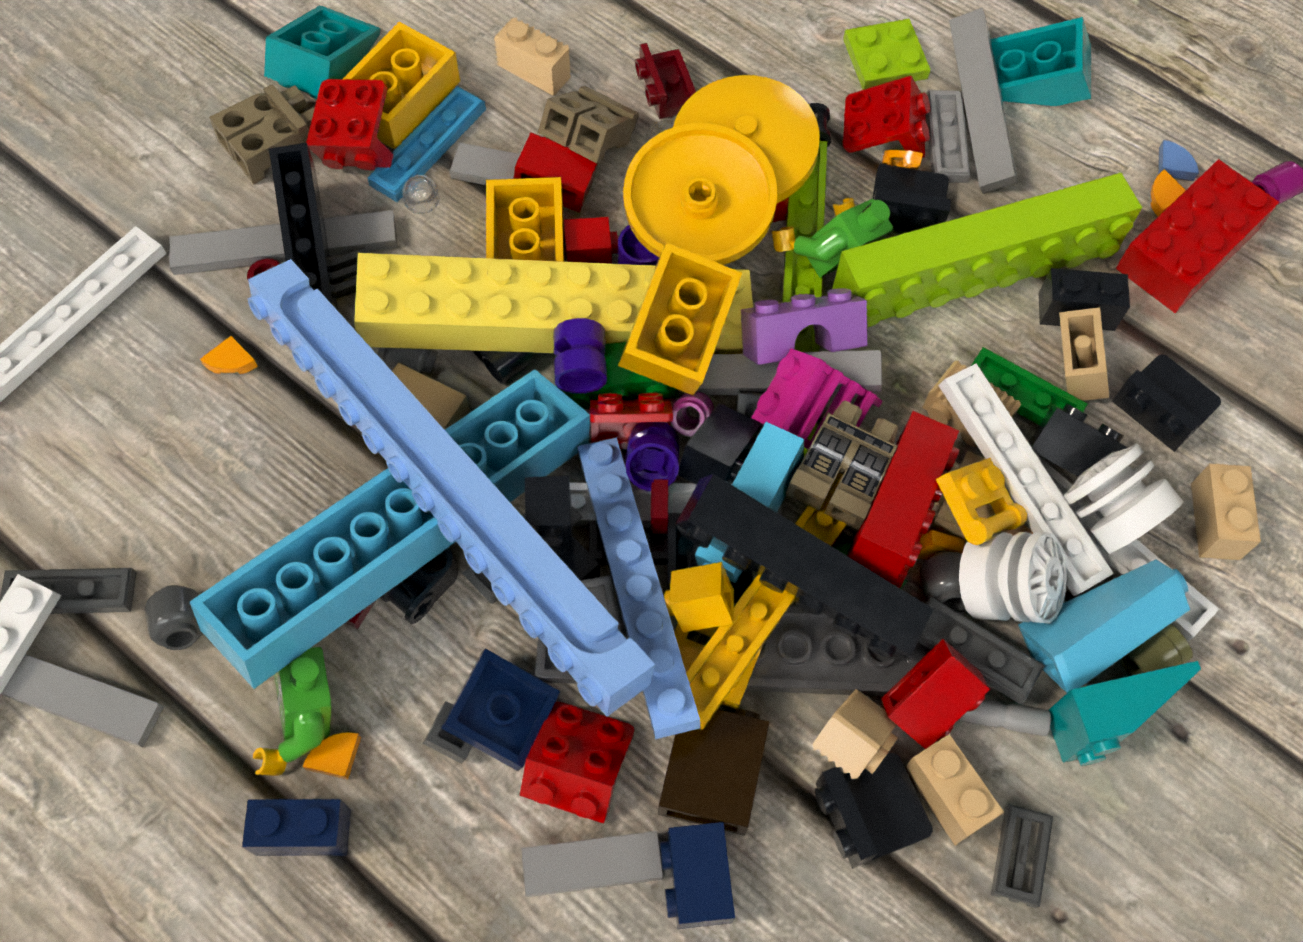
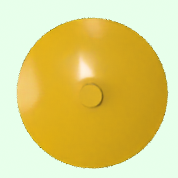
[673,75,820,203]
[623,123,777,265]

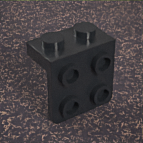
[872,164,951,232]
[1112,354,1221,452]
[815,753,933,869]

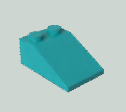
[264,5,381,99]
[990,17,1091,106]
[1049,661,1201,766]

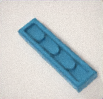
[367,86,486,202]

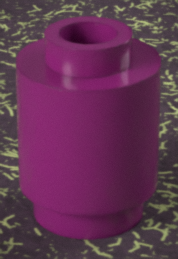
[1252,161,1303,205]
[671,391,714,437]

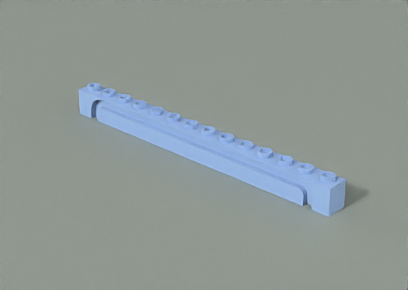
[248,259,655,717]

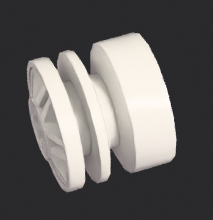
[1063,443,1184,554]
[959,532,1067,624]

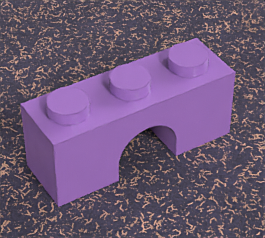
[741,288,867,365]

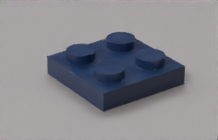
[441,648,560,771]

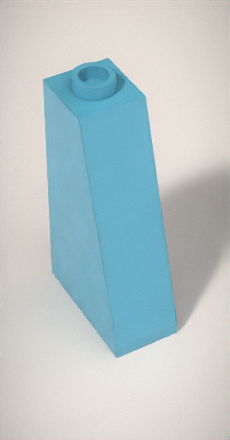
[695,422,804,583]
[1018,559,1190,693]

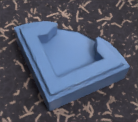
[1158,140,1199,181]

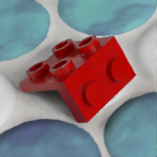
[843,76,930,158]
[306,79,393,171]
[590,393,673,449]
[520,702,635,824]

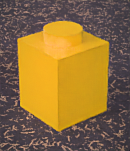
[664,562,734,632]

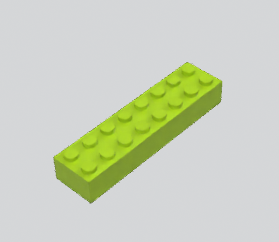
[832,172,1142,328]

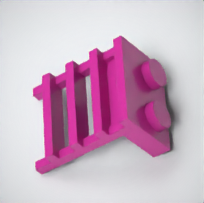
[751,348,883,450]

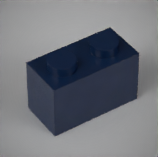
[242,799,351,856]
[660,822,735,929]

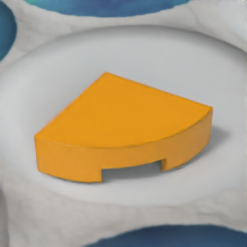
[882,150,923,170]
[1150,169,1186,216]
[200,336,258,374]
[917,530,965,559]
[302,732,361,780]

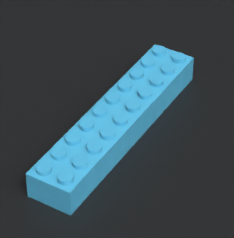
[190,369,590,689]

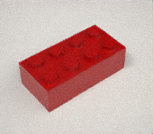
[1115,159,1280,313]
[847,411,960,588]

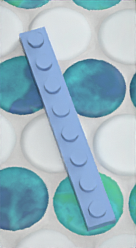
[577,437,700,739]

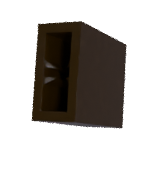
[658,709,769,836]

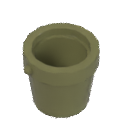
[1119,624,1193,676]

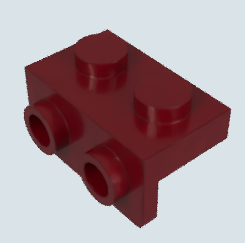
[635,43,696,119]

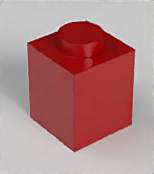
[564,217,618,264]

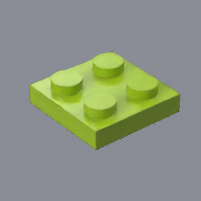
[843,19,931,90]

